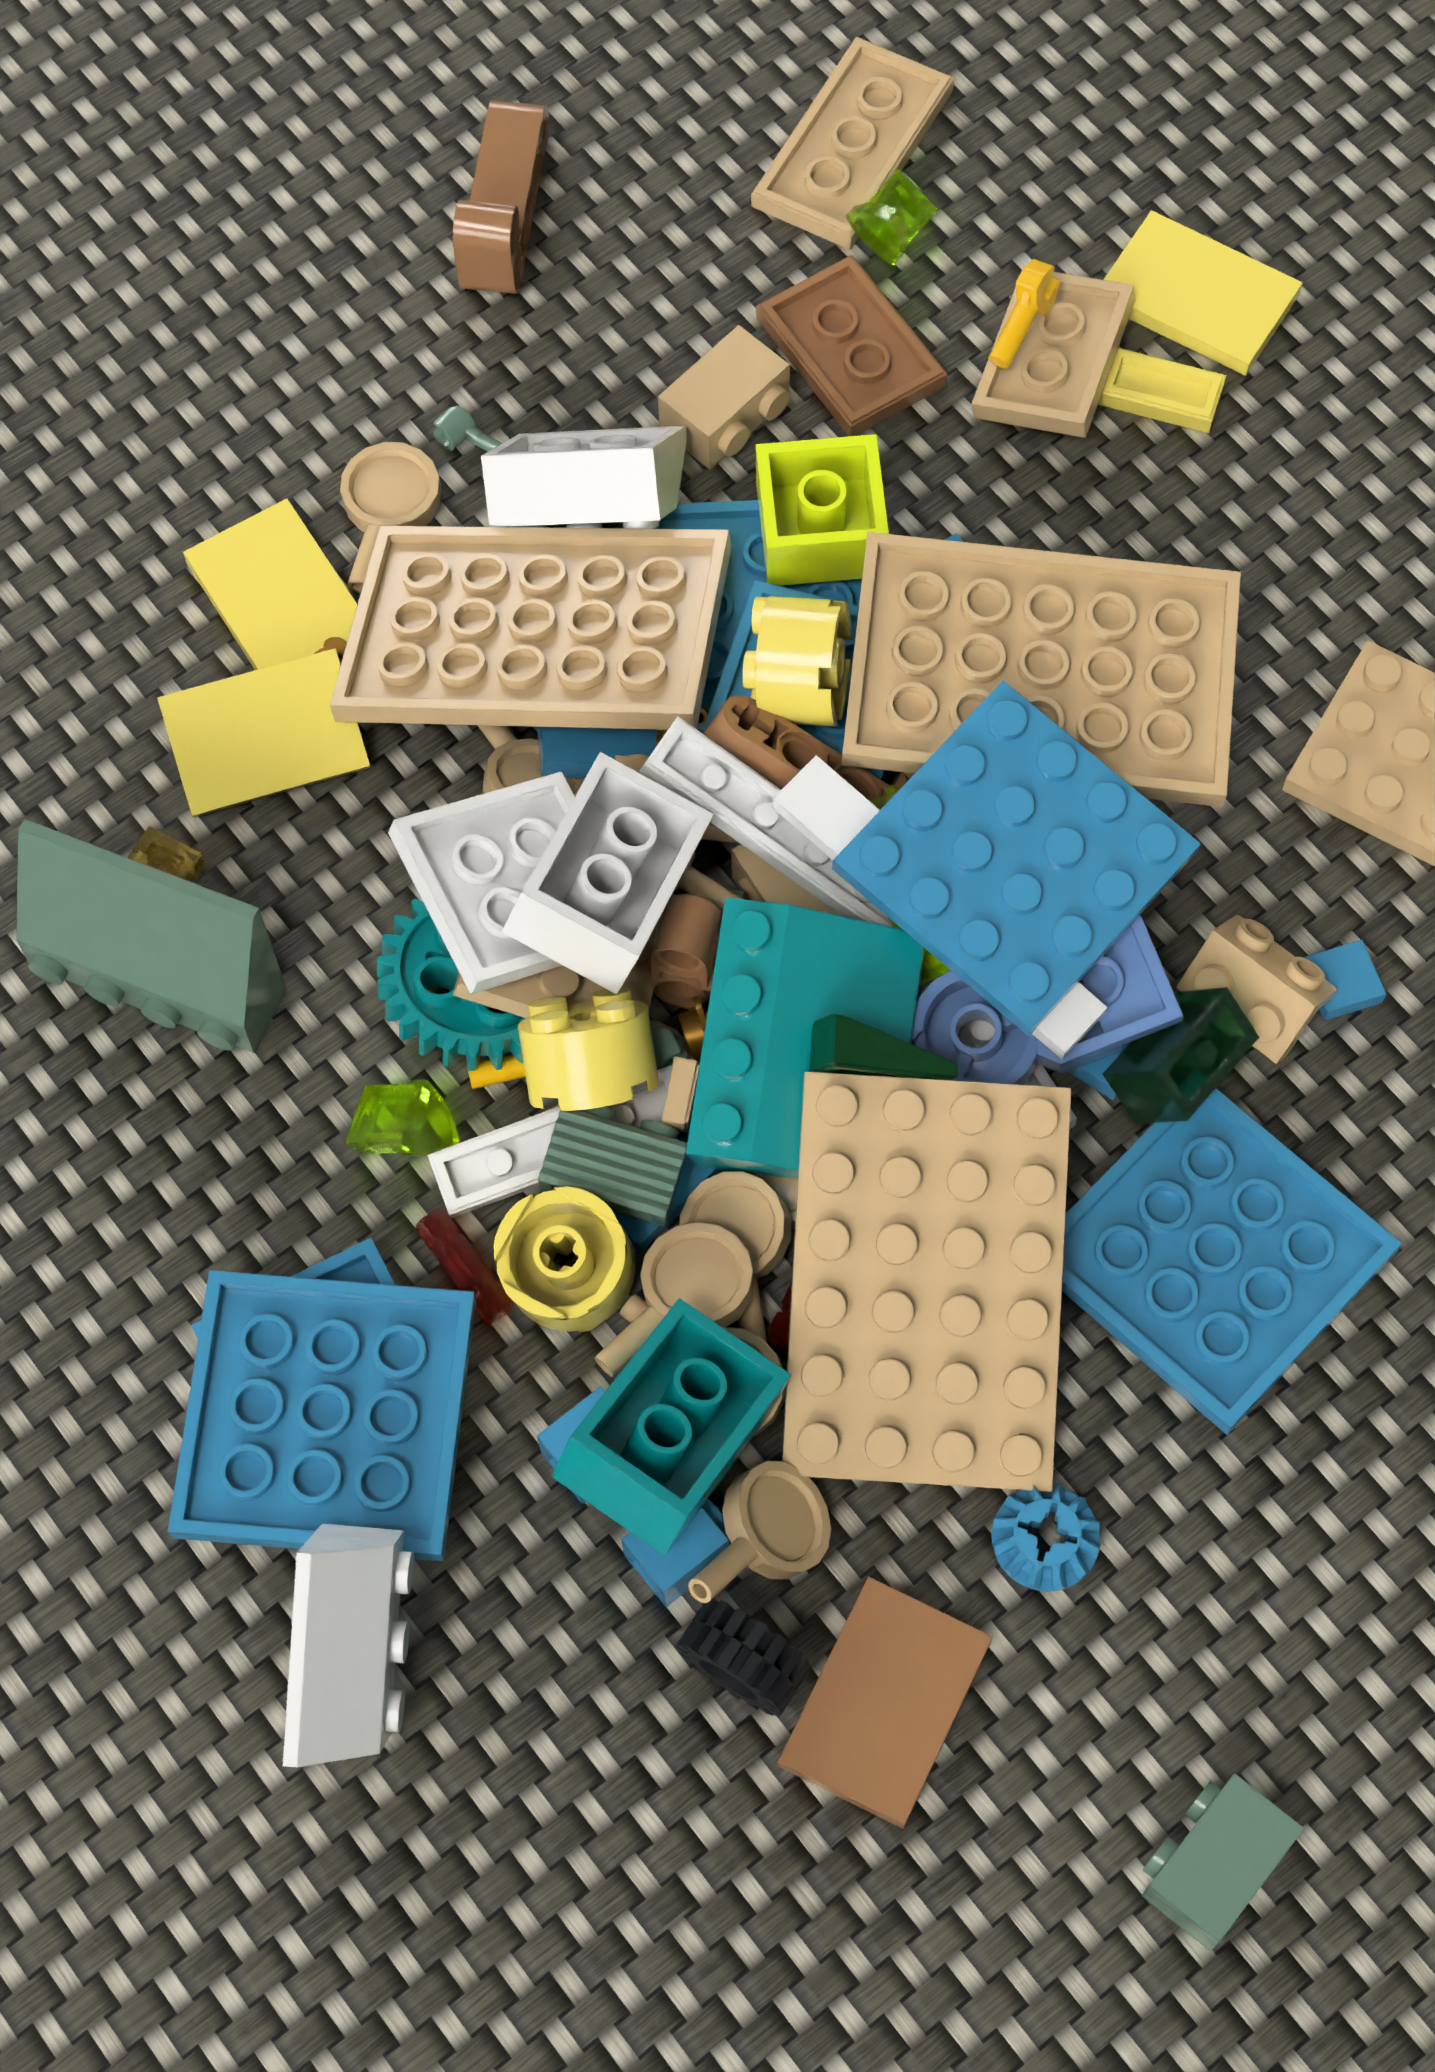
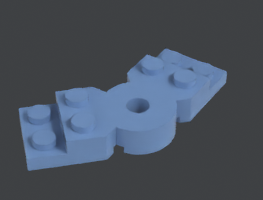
[912,914,1183,1085]

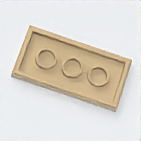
[751,37,954,250]

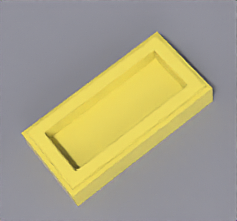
[1098,348,1226,433]

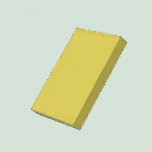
[1103,210,1303,376]
[183,498,357,670]
[157,648,370,818]

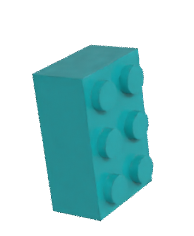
[551,1298,791,1556]

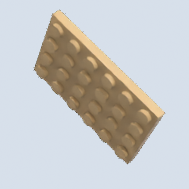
[330,526,732,730]
[841,532,1241,807]
[782,1072,1071,1492]

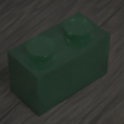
[1102,987,1259,1123]

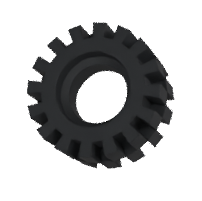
[676,1598,811,1717]

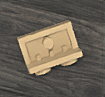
[1176,915,1337,1064]

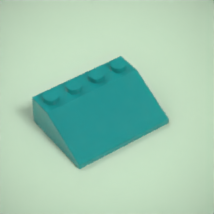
[686,898,925,1179]

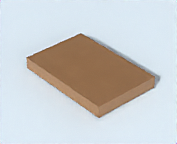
[756,255,948,436]
[778,1576,993,1829]

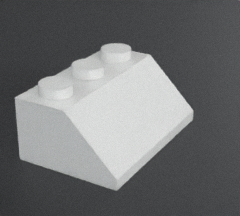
[481,426,687,529]
[283,1524,414,1767]

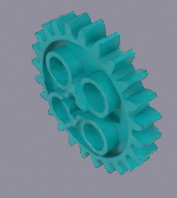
[377,898,525,1071]

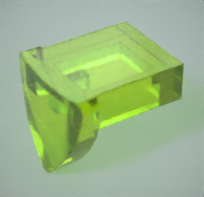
[846,169,938,265]
[345,1079,460,1156]

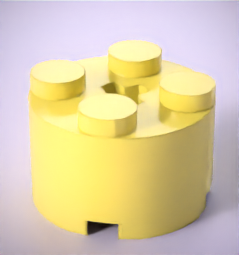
[743,596,851,726]
[518,987,659,1111]
[494,1186,636,1332]

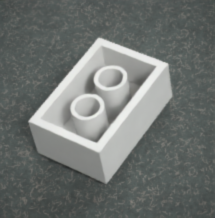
[501,752,714,994]

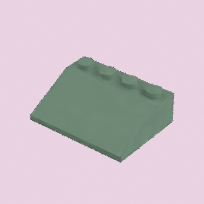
[16,819,287,1053]

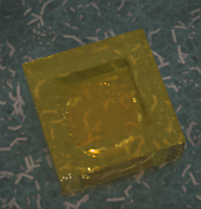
[127,826,205,882]

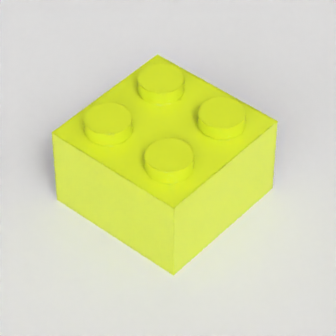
[756,434,889,586]

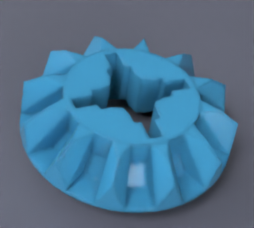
[991,1483,1100,1592]

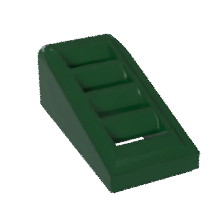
[810,1014,958,1081]

